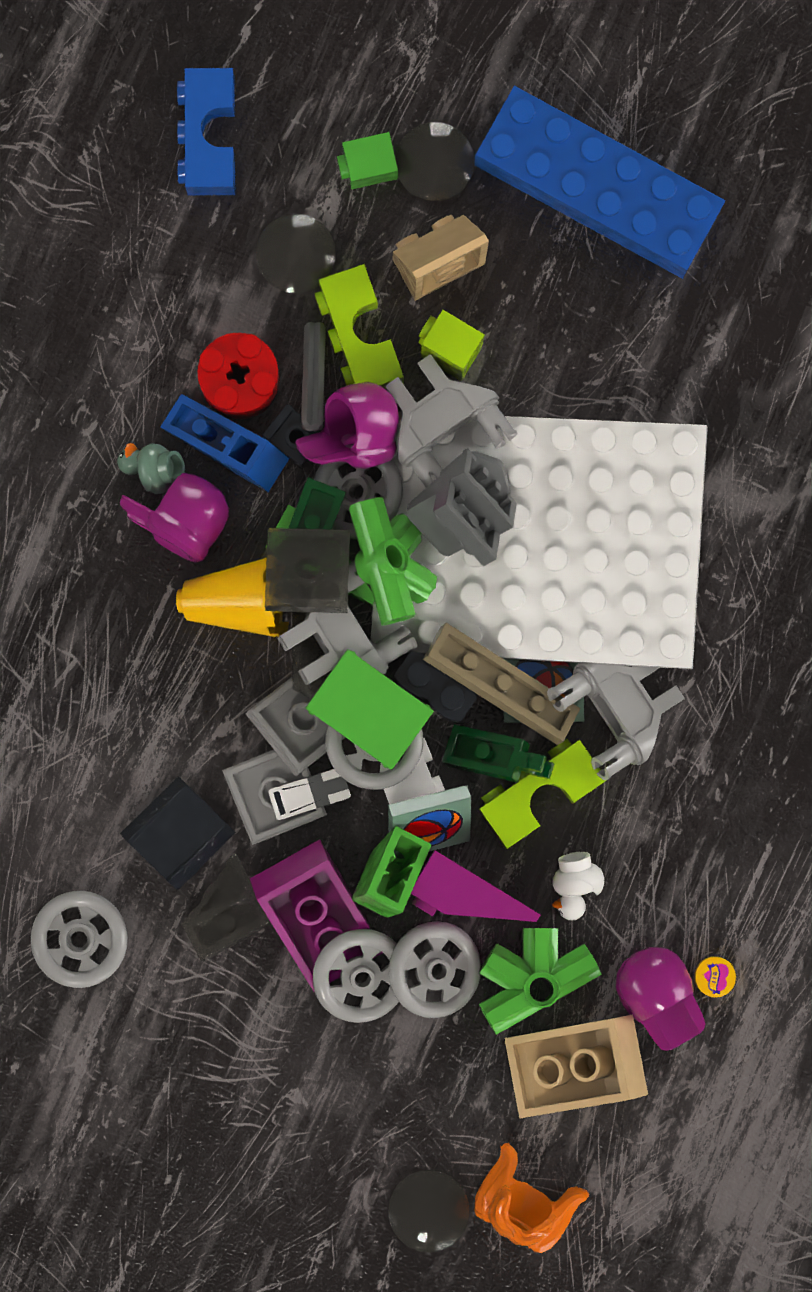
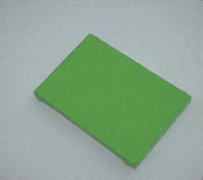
[305,649,434,770]

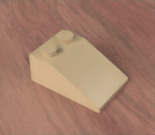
[393,215,489,301]
[504,1014,648,1118]

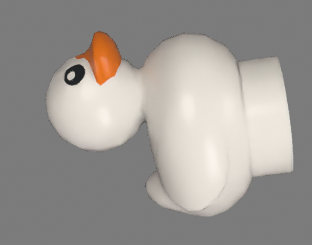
[552,852,604,921]

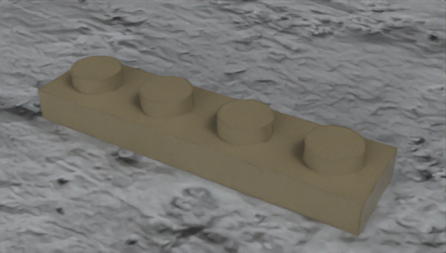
[423,623,581,745]

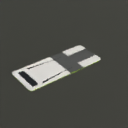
[268,769,351,820]

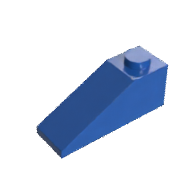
[160,394,290,492]

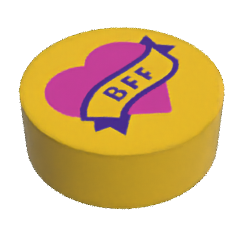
[694,956,736,997]

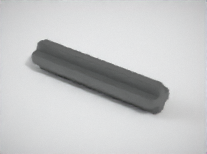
[301,322,326,432]

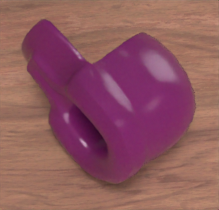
[296,382,399,469]
[120,473,229,562]
[615,947,705,1051]

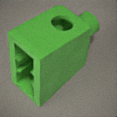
[352,826,432,918]

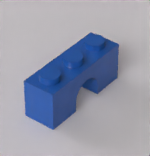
[177,68,235,195]

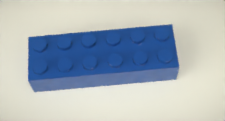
[474,86,726,279]

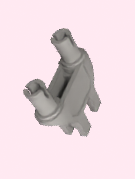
[385,354,518,488]
[277,561,418,685]
[547,662,685,780]

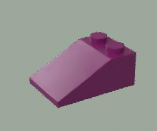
[250,839,383,992]
[411,850,540,922]

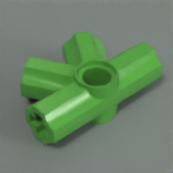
[349,497,437,626]
[479,928,602,1035]

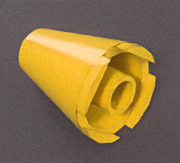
[176,556,291,637]

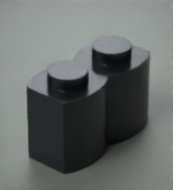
[394,651,477,723]

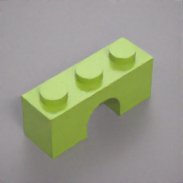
[314,264,404,389]
[478,739,607,849]

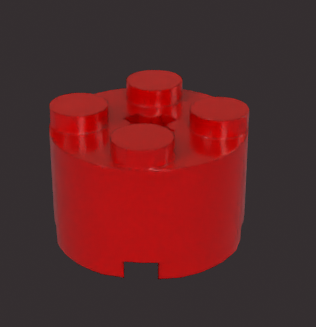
[197,333,280,419]

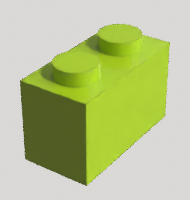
[418,310,485,381]

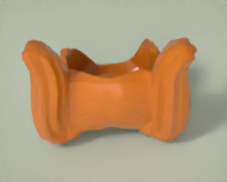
[474,1143,589,1253]

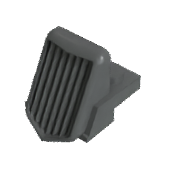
[406,448,517,567]

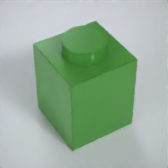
[337,132,398,189]

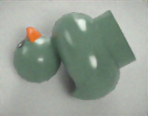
[117,443,185,494]

